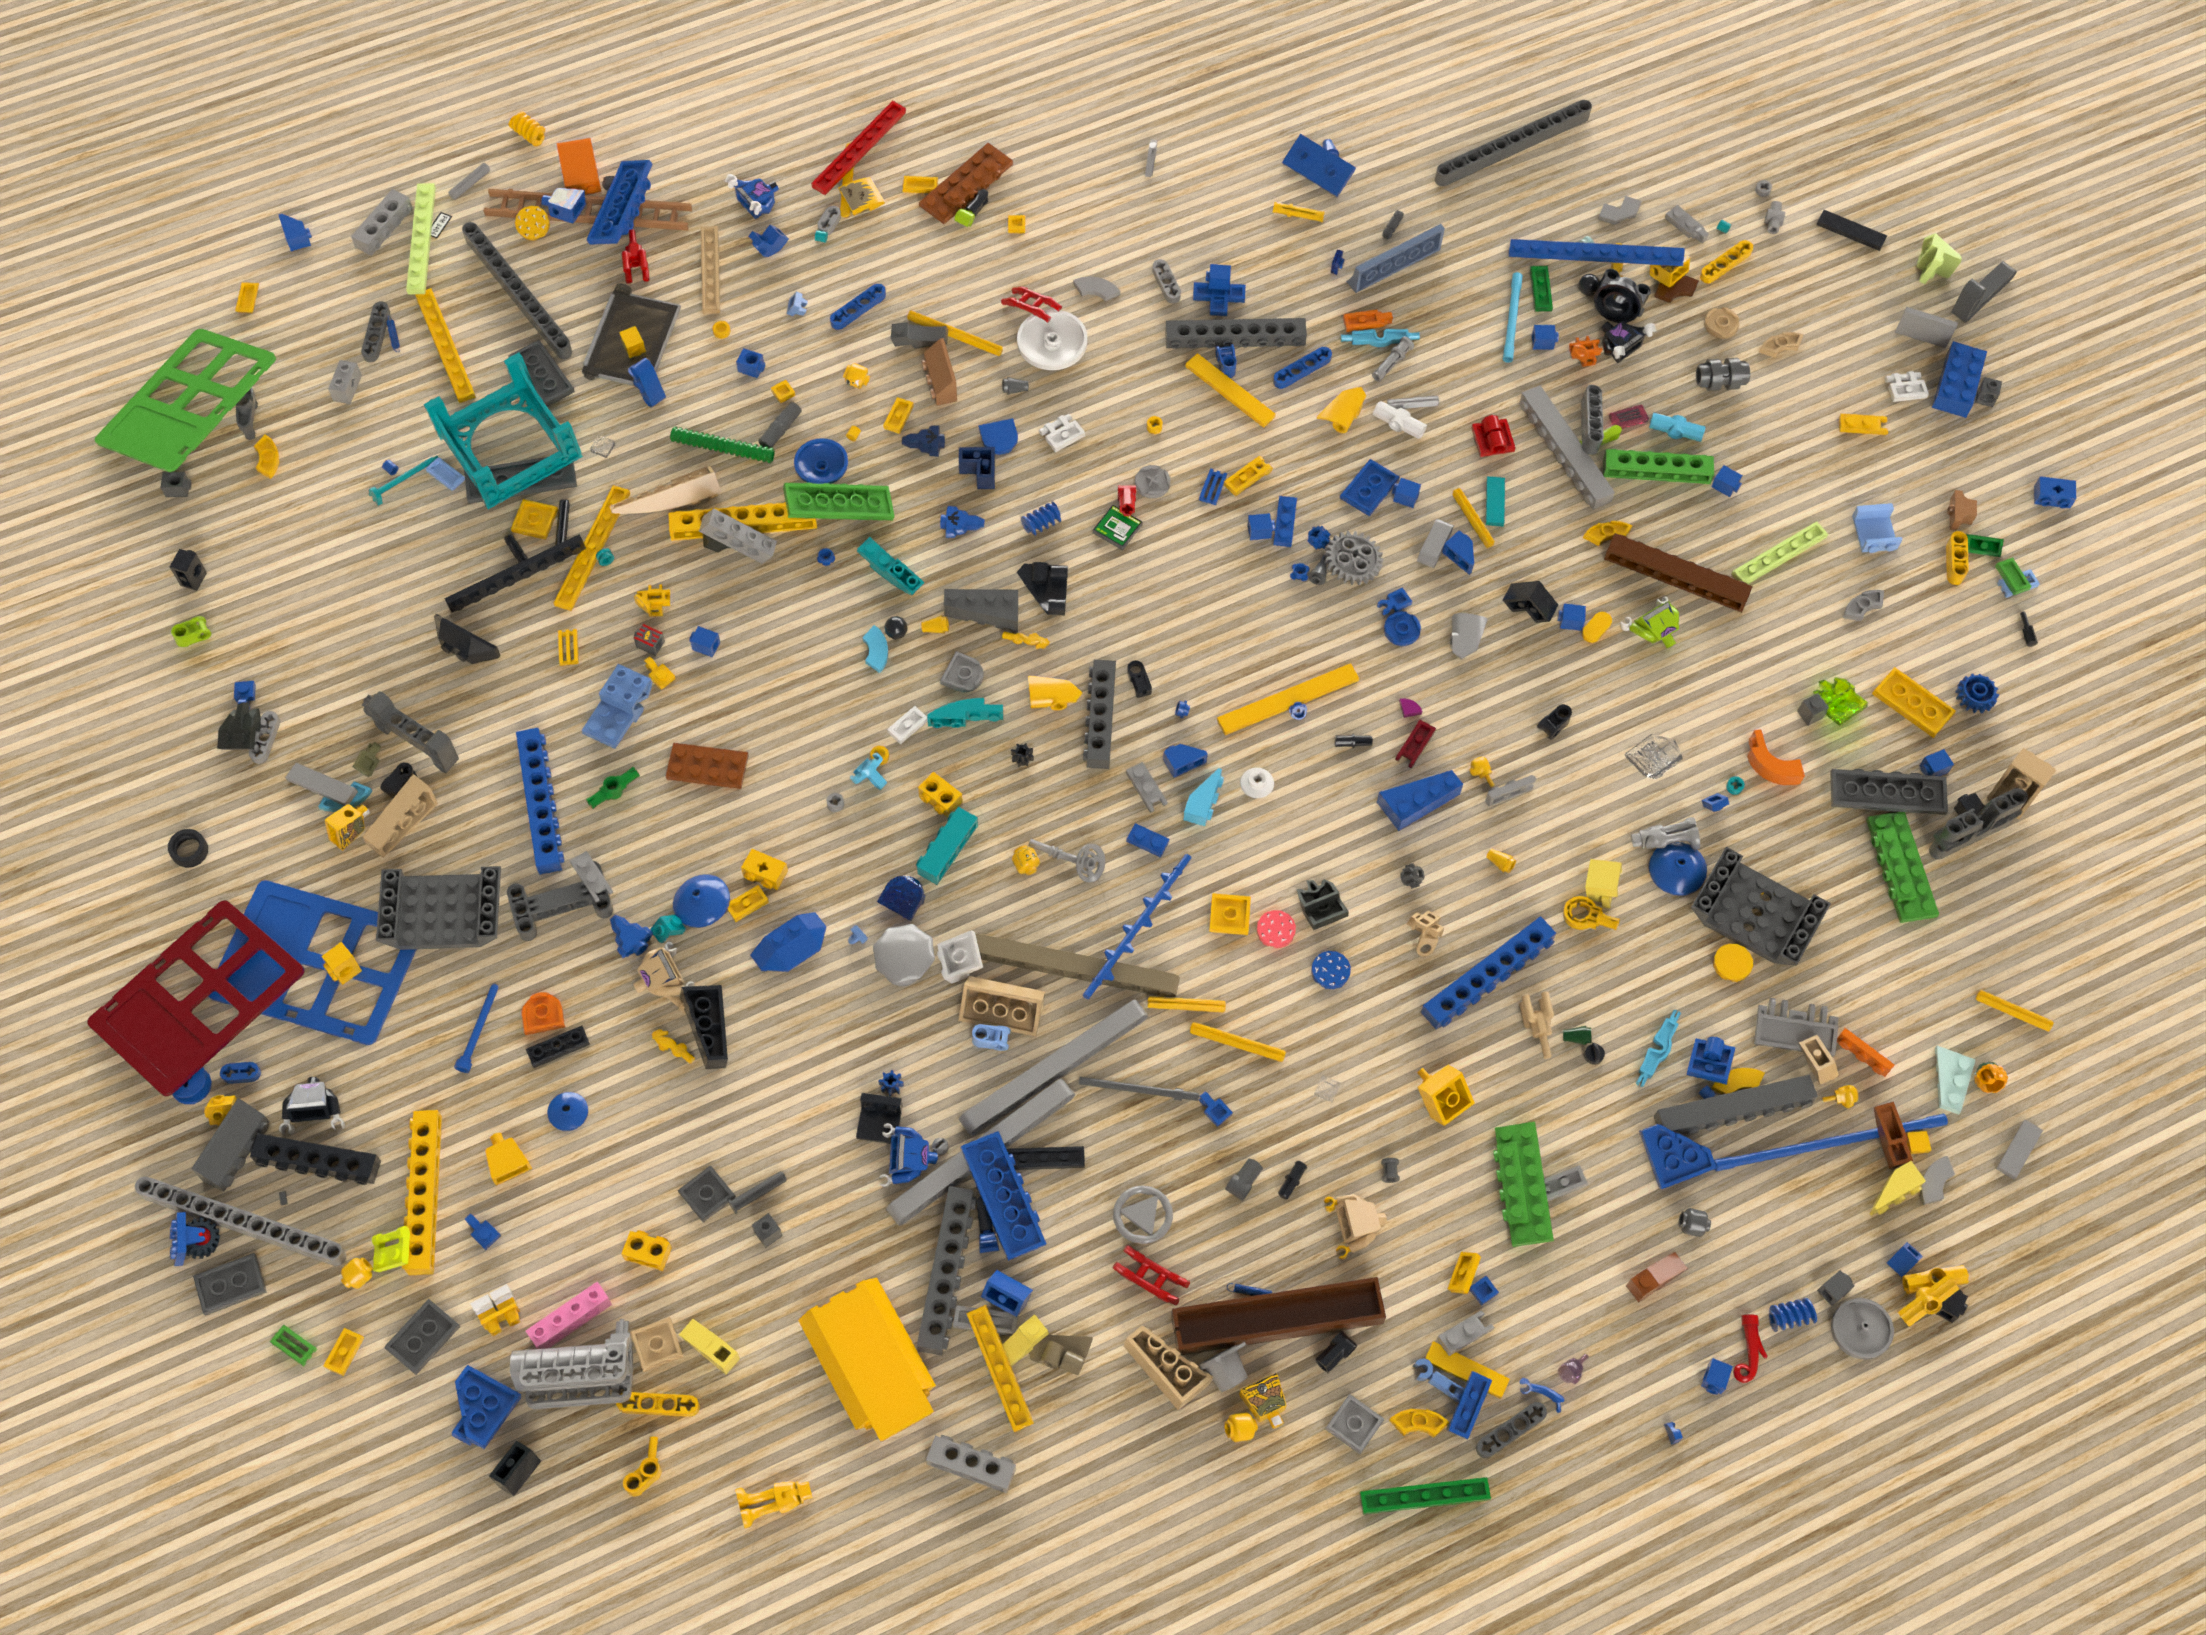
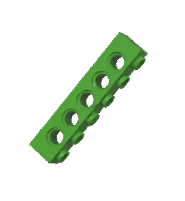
[1603,449,1714,484]

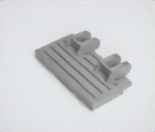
[1754,998,1839,1057]

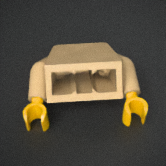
[1324,1194,1387,1260]

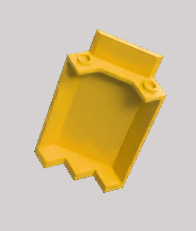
[798,1278,936,1442]

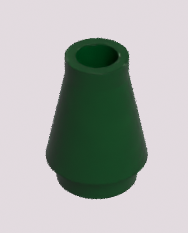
[1563,1026,1592,1045]

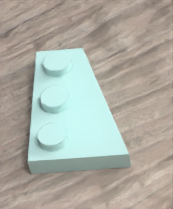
[1935,1045,1975,1115]

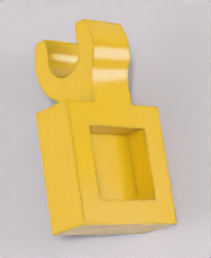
[644,656,675,690]

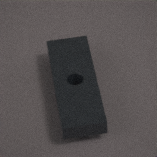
[526,1026,590,1068]

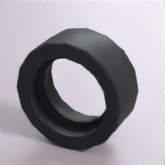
[168,829,208,868]

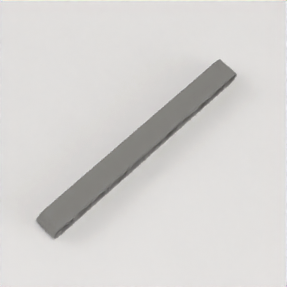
[958,1000,1148,1136]
[886,1079,1075,1226]
[135,1177,347,1266]

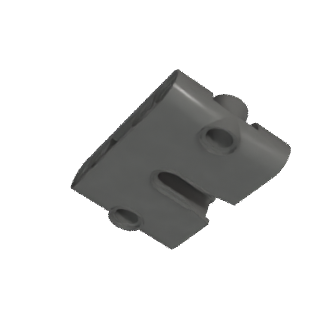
[1929,788,2028,859]

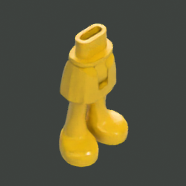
[735,1481,813,1529]

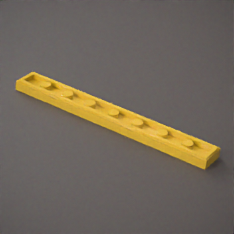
[415,288,476,403]
[554,485,630,611]
[1217,663,1359,735]

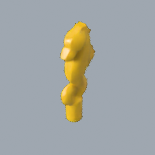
[1002,631,1050,649]
[652,1029,695,1064]

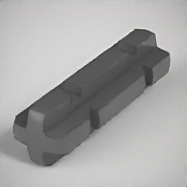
[1382,210,1404,239]

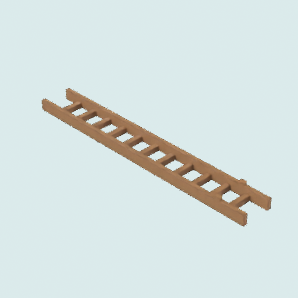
[483,189,692,231]

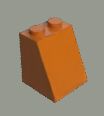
[556,138,602,195]

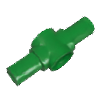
[586,767,640,809]

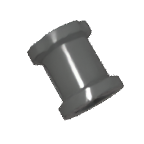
[1381,1158,1400,1183]

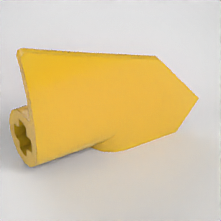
[1316,387,1367,433]
[1028,676,1082,711]

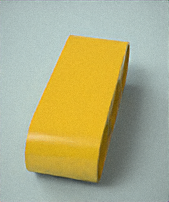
[1946,531,1969,585]

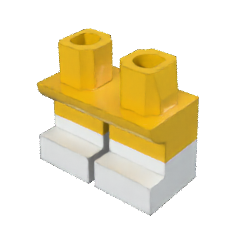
[470,1284,521,1336]

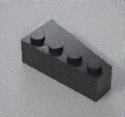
[680,985,728,1069]

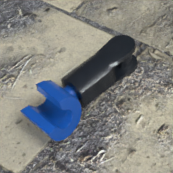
[976,1196,999,1254]

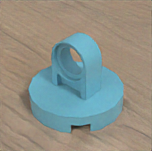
[850,753,887,790]

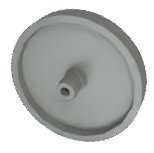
[1831,1298,1894,1360]

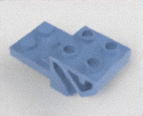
[581,664,652,749]

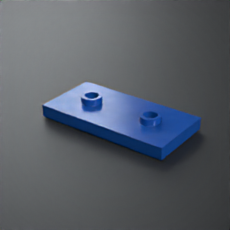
[1282,133,1356,198]

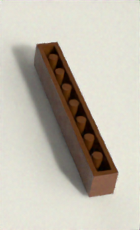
[1604,533,1753,613]

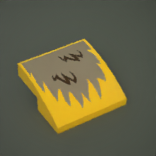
[838,177,885,216]

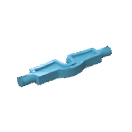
[1341,329,1420,347]
[1636,1010,1681,1087]

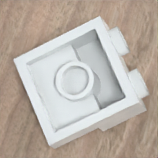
[937,930,983,984]

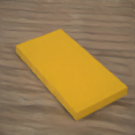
[1872,667,1956,738]

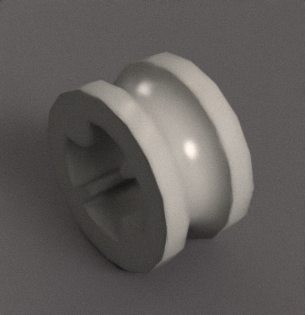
[1755,180,1772,197]
[826,793,844,812]

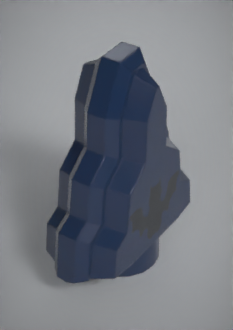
[902,425,945,457]

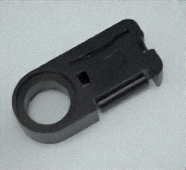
[1127,660,1152,698]

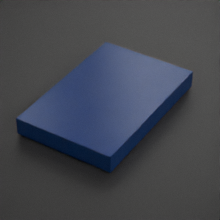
[1340,459,1400,517]

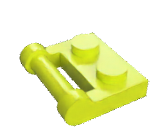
[372,1226,410,1272]

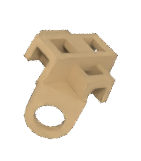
[1407,910,1444,957]

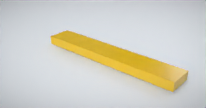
[1185,353,1276,428]
[966,1305,1034,1432]

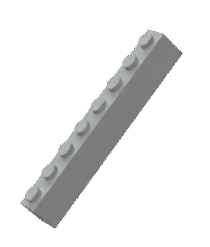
[1519,385,1615,510]

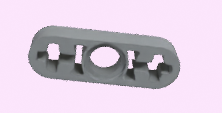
[1152,259,1181,303]
[249,711,280,764]

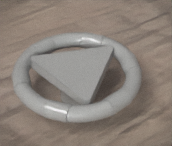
[1113,1185,1173,1244]

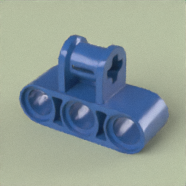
[628,358,666,408]

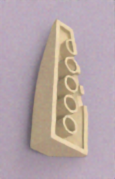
[609,465,721,514]

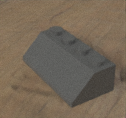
[191,1098,270,1192]

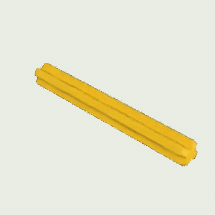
[1190,1022,1286,1062]

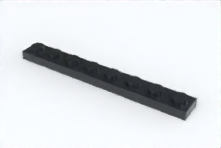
[444,534,586,613]

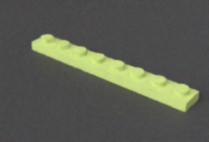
[406,183,436,294]

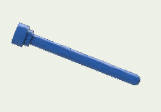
[454,984,498,1073]

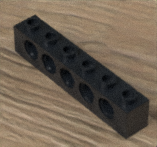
[250,1134,381,1185]

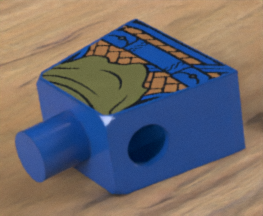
[542,188,586,224]

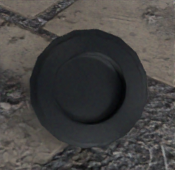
[1584,1043,1605,1065]

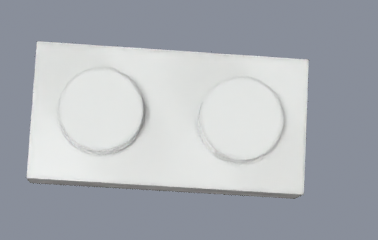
[887,706,928,744]

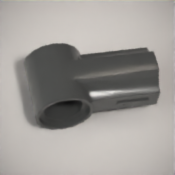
[1225,1158,1263,1201]

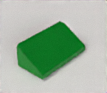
[1966,534,2004,557]

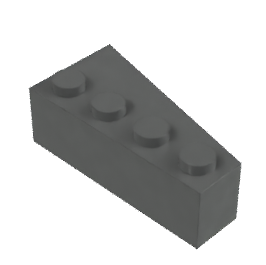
[944,589,1019,633]

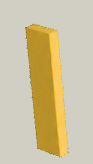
[1425,1341,1510,1399]

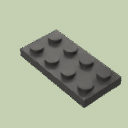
[508,340,575,407]

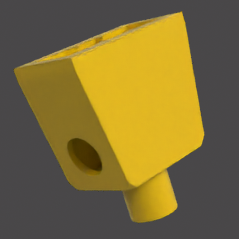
[485,1133,532,1186]

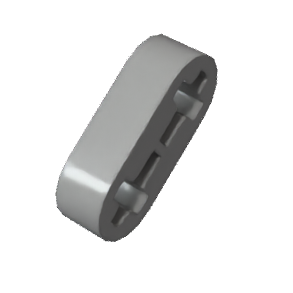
[818,206,841,235]

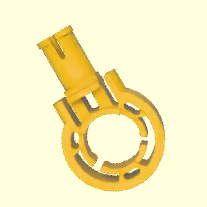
[1563,896,1620,930]

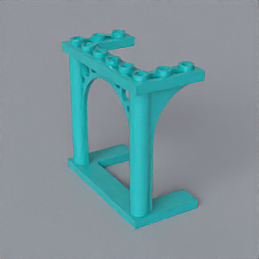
[423,353,583,510]

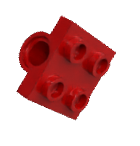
[1471,415,1516,457]

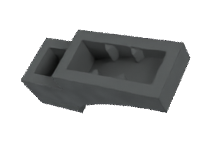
[891,322,948,349]

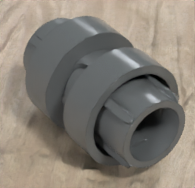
[1696,357,1750,391]

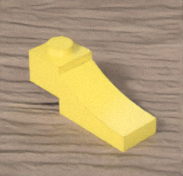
[1002,1315,1049,1367]

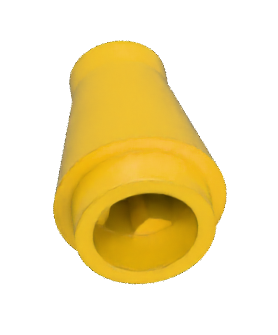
[921,615,949,634]
[1486,848,1516,873]

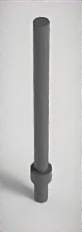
[1079,1077,1199,1101]

